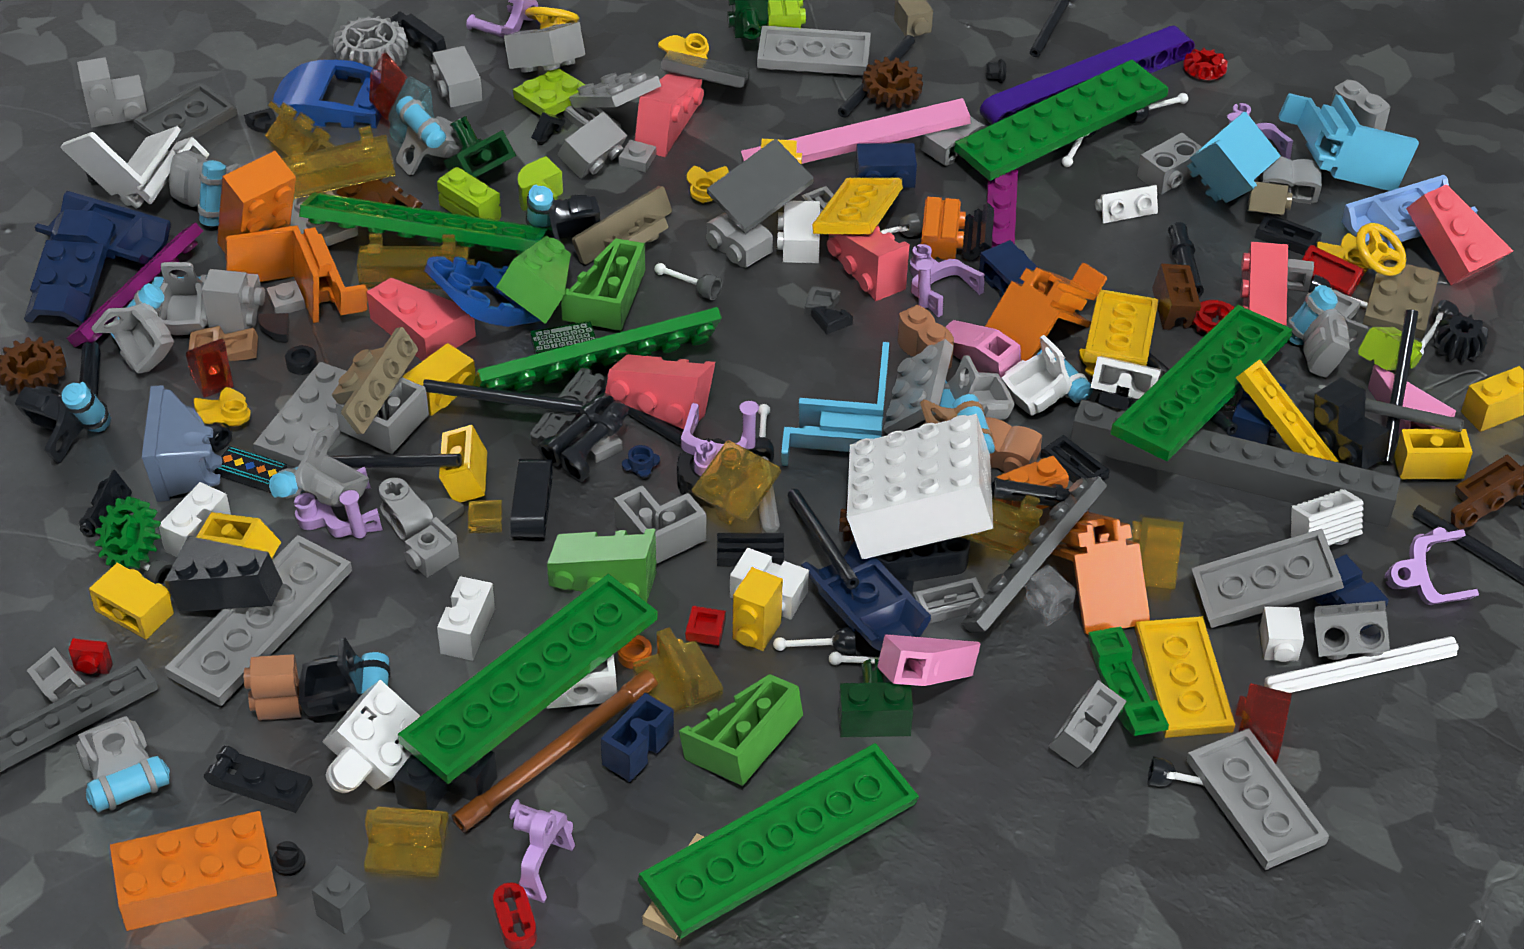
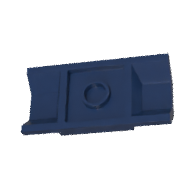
[35,191,171,265]
[24,209,115,326]
[801,541,931,651]

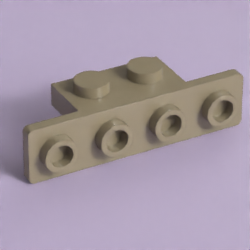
[572,186,672,264]
[332,327,418,435]

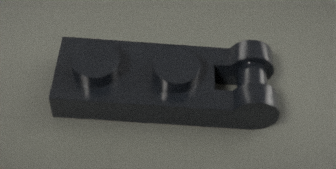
[204,746,313,813]

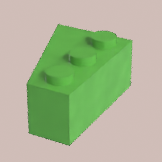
[496,236,571,324]
[561,238,645,331]
[547,528,657,602]
[679,674,803,786]

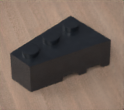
[164,536,283,612]

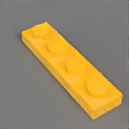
[1236,359,1339,462]

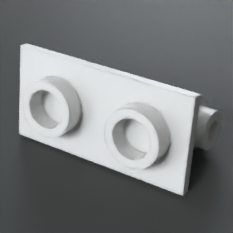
[1095,185,1158,223]

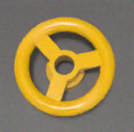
[525,7,579,29]
[1356,223,1406,276]

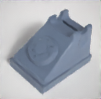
[142,385,222,502]

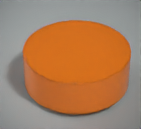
[617,635,652,669]

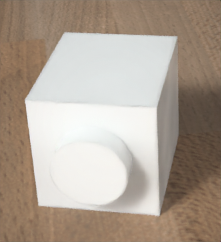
[1259,607,1304,662]

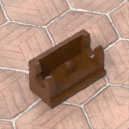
[1152,263,1201,330]

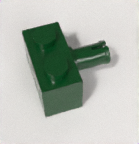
[727,0,768,39]
[443,116,517,177]
[838,659,913,737]

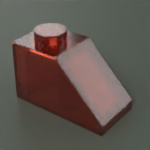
[369,53,422,121]
[186,338,234,398]
[1235,683,1292,764]

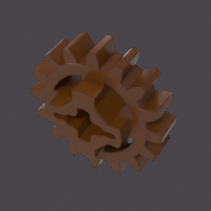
[862,57,923,108]
[0,337,67,394]

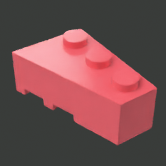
[635,72,704,157]
[1406,184,1513,285]
[827,225,910,301]
[1240,242,1288,326]
[367,278,476,361]
[605,354,716,429]

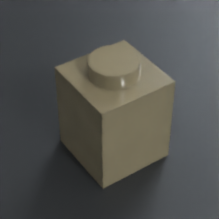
[894,0,933,37]
[1247,181,1293,216]

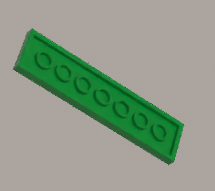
[954,59,1168,181]
[299,192,548,255]
[1111,305,1293,461]
[472,307,722,392]
[398,574,658,784]
[637,743,919,939]

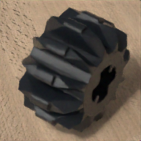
[1434,312,1488,363]

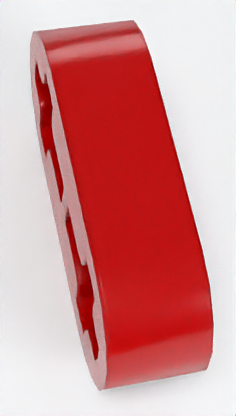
[493,882,537,949]

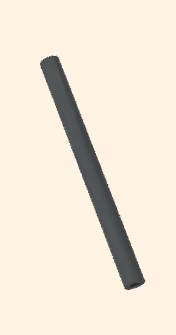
[1304,385,1464,432]

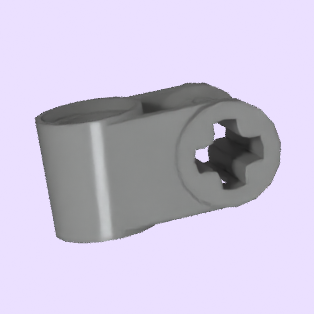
[379,478,433,541]

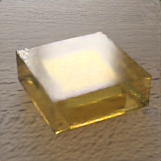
[468,500,502,533]

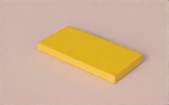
[812,178,903,234]
[1083,289,1159,366]
[1135,616,1235,738]

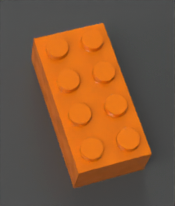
[217,151,296,254]
[110,811,277,931]

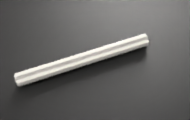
[1264,636,1459,697]

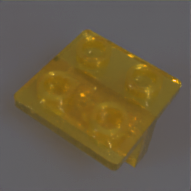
[265,101,337,163]
[692,440,781,525]
[633,627,723,712]
[364,807,449,877]

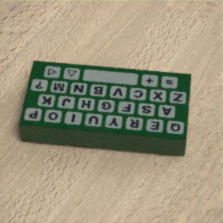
[530,321,596,354]

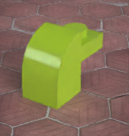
[518,156,563,211]

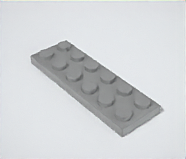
[165,535,352,706]

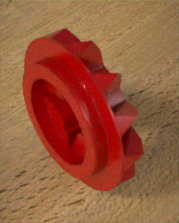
[1183,47,1228,80]
[1192,300,1235,333]

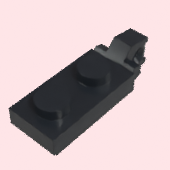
[390,11,447,58]

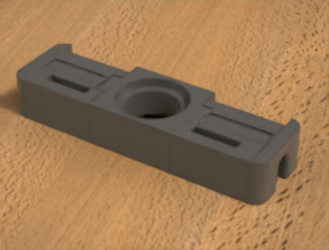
[530,368,606,448]

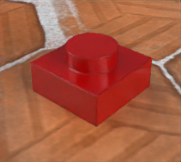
[685,606,726,646]
[68,638,113,675]

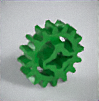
[95,496,161,569]

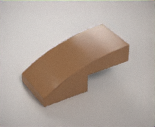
[188,326,258,361]

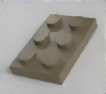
[1362,260,1440,339]

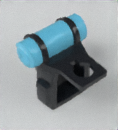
[525,184,600,241]
[15,382,111,463]
[299,638,391,716]

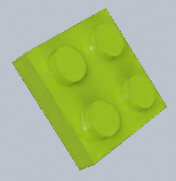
[513,68,585,116]

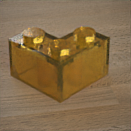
[1130,514,1184,590]

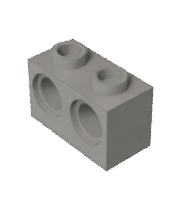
[1137,132,1202,195]
[1314,601,1390,660]
[1048,680,1127,768]

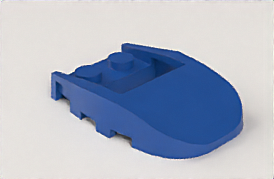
[273,60,395,129]
[424,256,541,327]

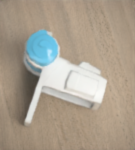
[1001,335,1093,416]

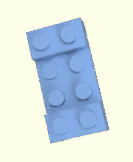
[1341,175,1478,250]

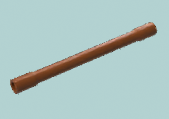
[452,669,658,833]

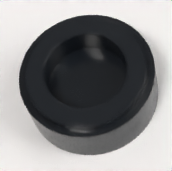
[285,345,318,375]

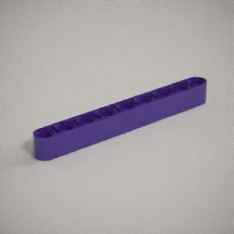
[980,25,1195,125]

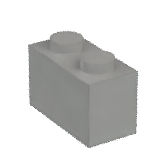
[429,46,482,108]
[557,112,627,179]

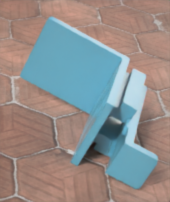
[1278,93,1419,191]
[1187,111,1281,203]
[781,342,889,466]

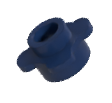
[622,445,660,477]

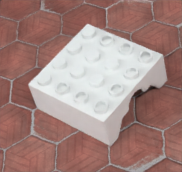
[847,414,993,559]

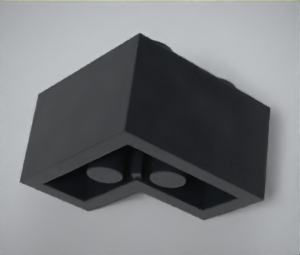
[1314,377,1389,469]
[394,751,497,818]

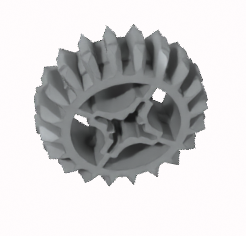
[333,15,408,71]

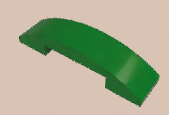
[1088,626,1169,736]

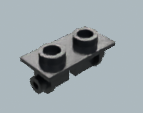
[79,470,132,535]

